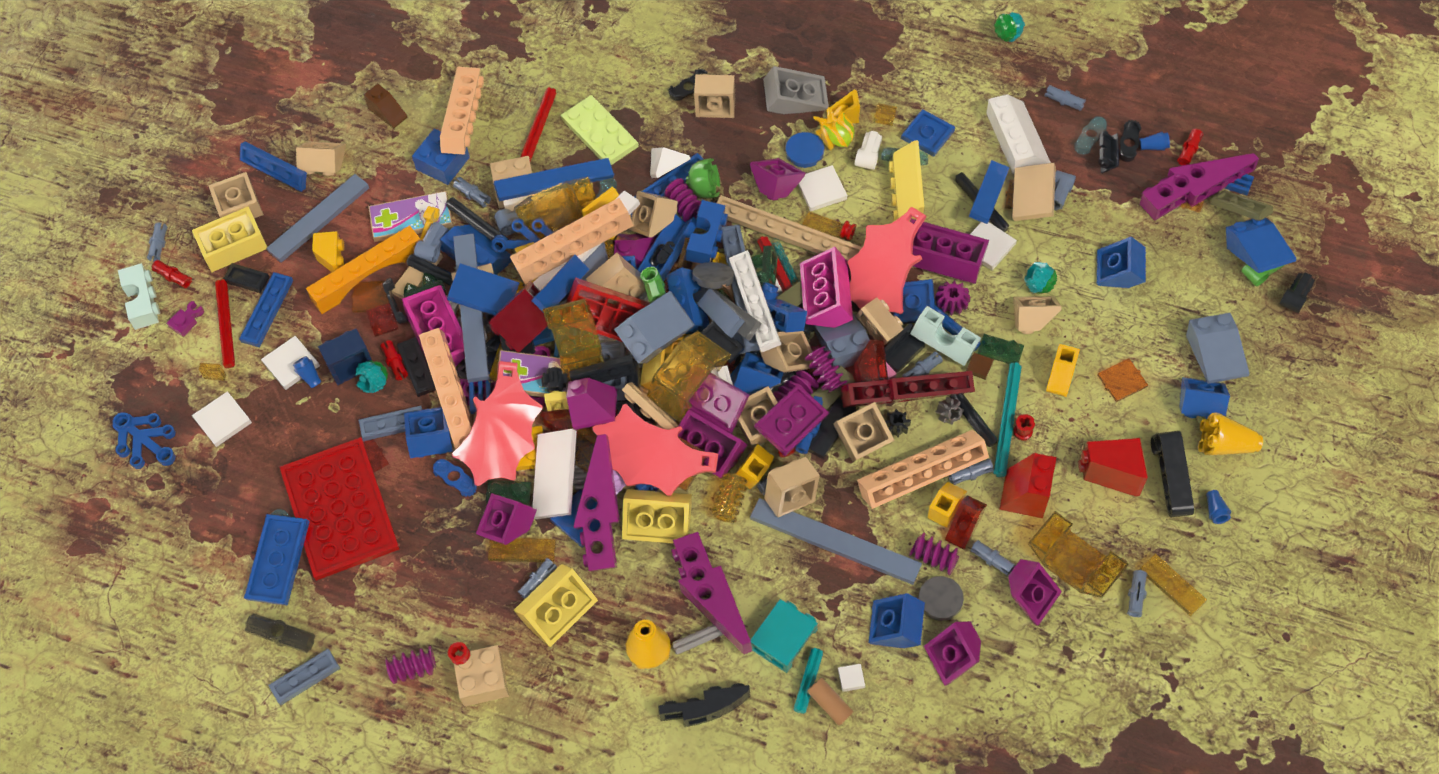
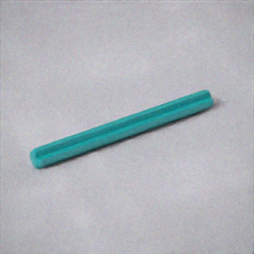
[993,362,1022,478]

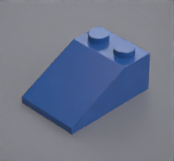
[1226,218,1296,273]

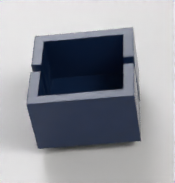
[318,328,372,386]

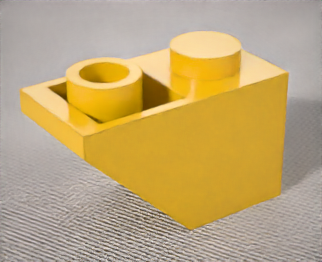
[312,231,344,272]
[1046,344,1080,397]
[733,444,774,489]
[927,482,967,528]

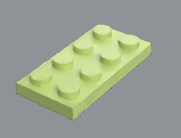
[561,95,639,165]

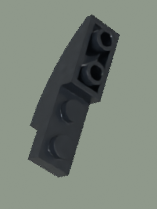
[658,683,750,727]

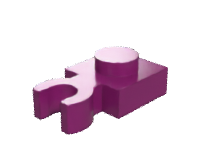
[166,301,204,337]

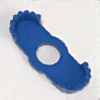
[433,459,477,497]

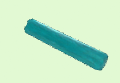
[794,648,823,714]

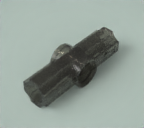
[245,613,315,653]

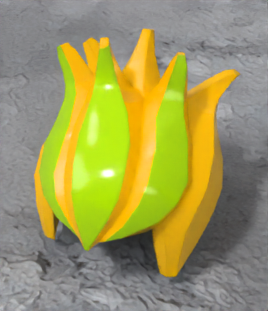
[813,105,855,150]

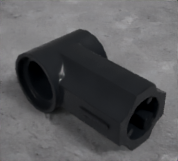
[1279,272,1315,314]

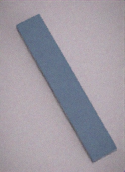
[266,174,369,263]

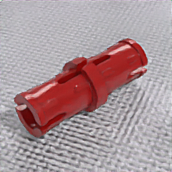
[1177,129,1204,166]
[151,260,192,289]
[380,340,408,380]

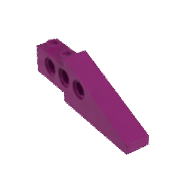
[1140,153,1259,221]
[574,434,620,572]
[671,532,752,655]

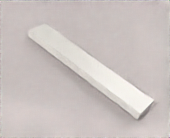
[729,250,782,352]

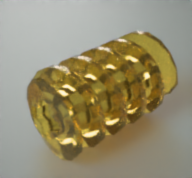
[711,473,747,523]

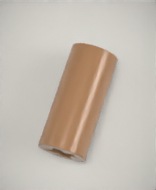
[807,677,854,726]

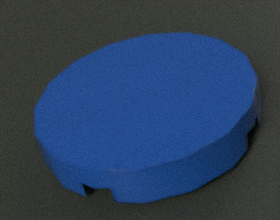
[785,132,824,168]

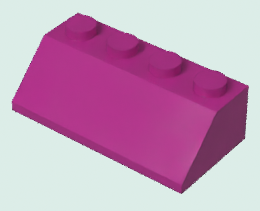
[800,247,853,328]
[402,285,465,367]

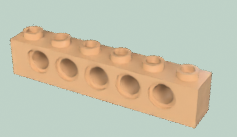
[440,67,484,155]
[510,198,634,284]
[419,328,474,450]
[857,430,989,509]

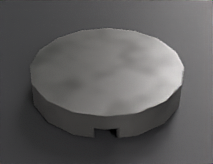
[693,262,734,289]
[918,576,964,621]

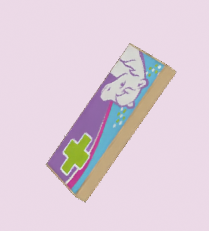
[369,191,453,242]
[498,350,583,397]

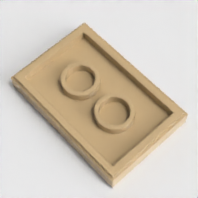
[1012,163,1056,221]

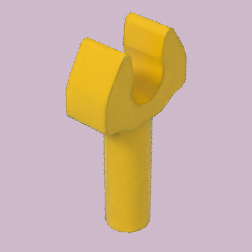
[420,206,440,241]

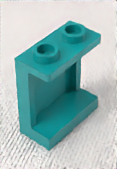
[750,599,818,673]

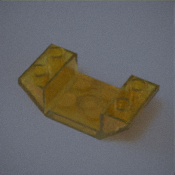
[514,176,597,240]
[543,299,605,382]
[647,331,731,422]
[1028,511,1129,598]

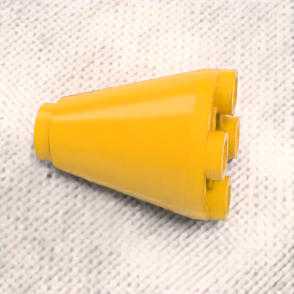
[1198,413,1263,455]
[626,619,671,669]

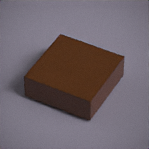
[966,352,994,380]

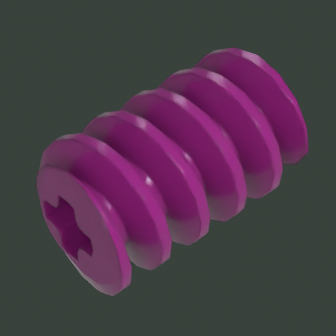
[664,178,701,222]
[805,346,847,393]
[773,370,819,402]
[909,532,959,575]
[386,646,436,684]

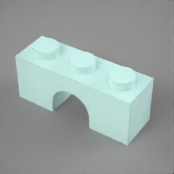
[118,263,160,330]
[910,306,981,366]

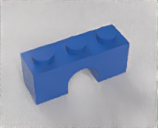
[686,200,728,264]
[666,268,710,334]

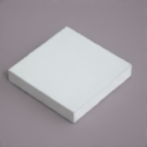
[798,165,847,212]
[970,222,1017,271]
[261,336,320,390]
[192,391,252,447]

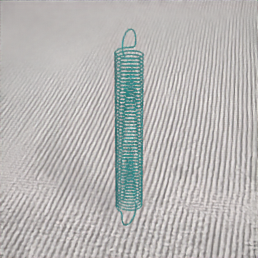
[772,238,799,286]

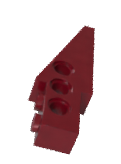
[841,371,975,408]

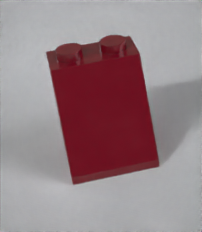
[489,281,559,353]

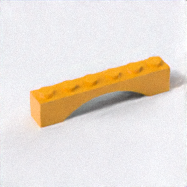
[306,225,421,314]

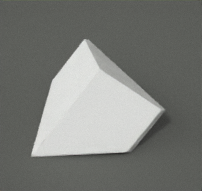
[650,147,690,178]

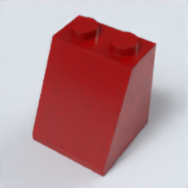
[1078,438,1148,497]
[999,453,1057,519]

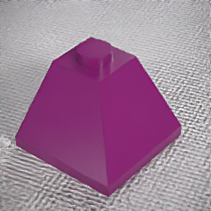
[750,158,805,200]
[614,234,658,269]
[566,378,617,430]
[476,493,537,545]
[1008,559,1062,626]
[924,621,981,686]

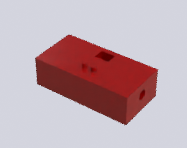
[561,277,650,342]

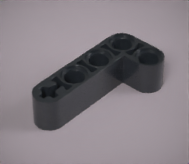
[1150,431,1194,518]

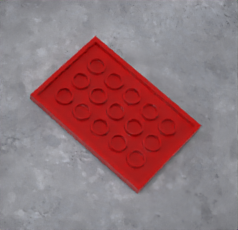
[279,437,400,581]

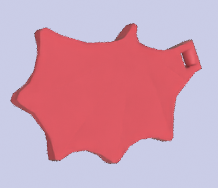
[848,207,926,314]
[452,361,542,486]
[592,404,718,496]

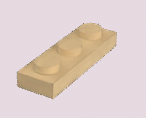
[622,382,679,430]

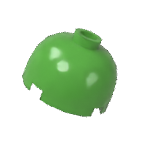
[686,158,720,199]

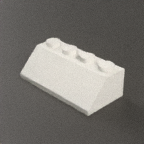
[986,95,1051,174]

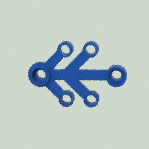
[491,218,554,269]
[113,412,176,469]

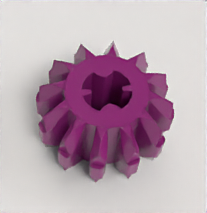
[935,280,971,316]

